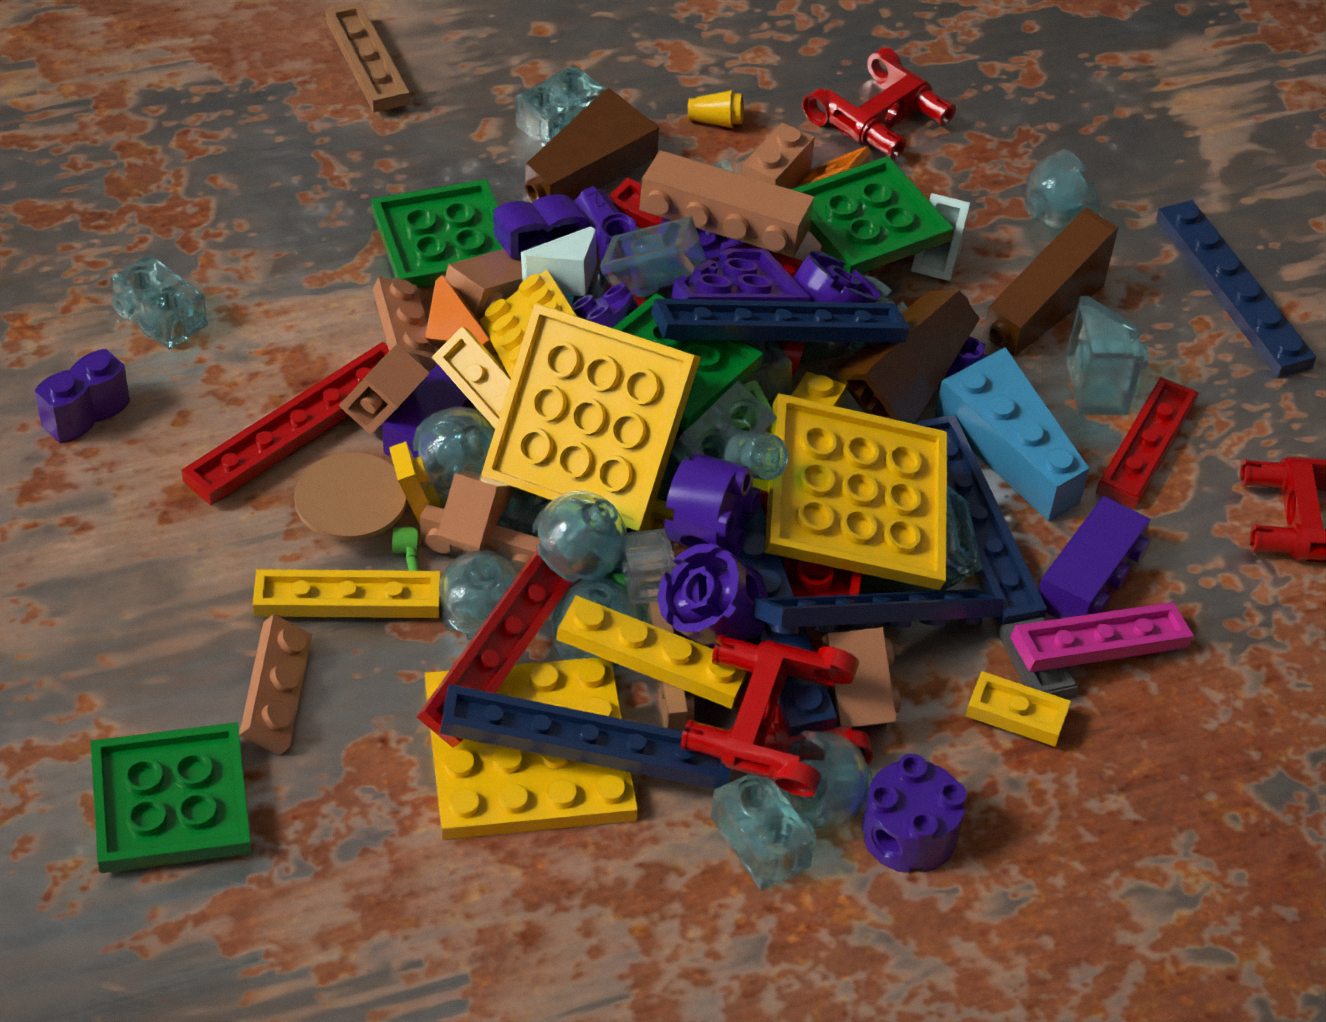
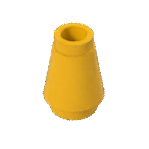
[688,90,744,128]

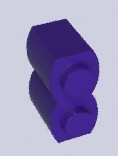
[493,194,588,260]
[34,349,130,443]

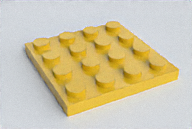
[481,303,701,532]
[765,393,947,590]
[424,657,637,840]

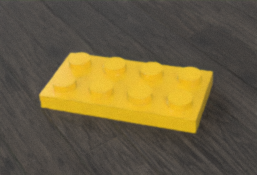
[479,269,578,378]

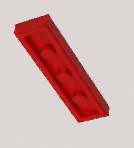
[1096,377,1199,510]

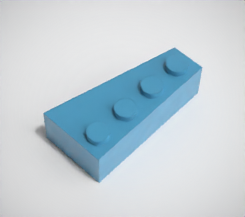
[935,347,1089,521]

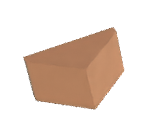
[437,472,515,554]

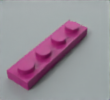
[1010,602,1194,672]

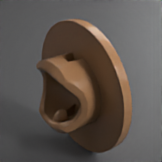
[294,452,407,541]

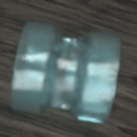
[724,433,788,480]

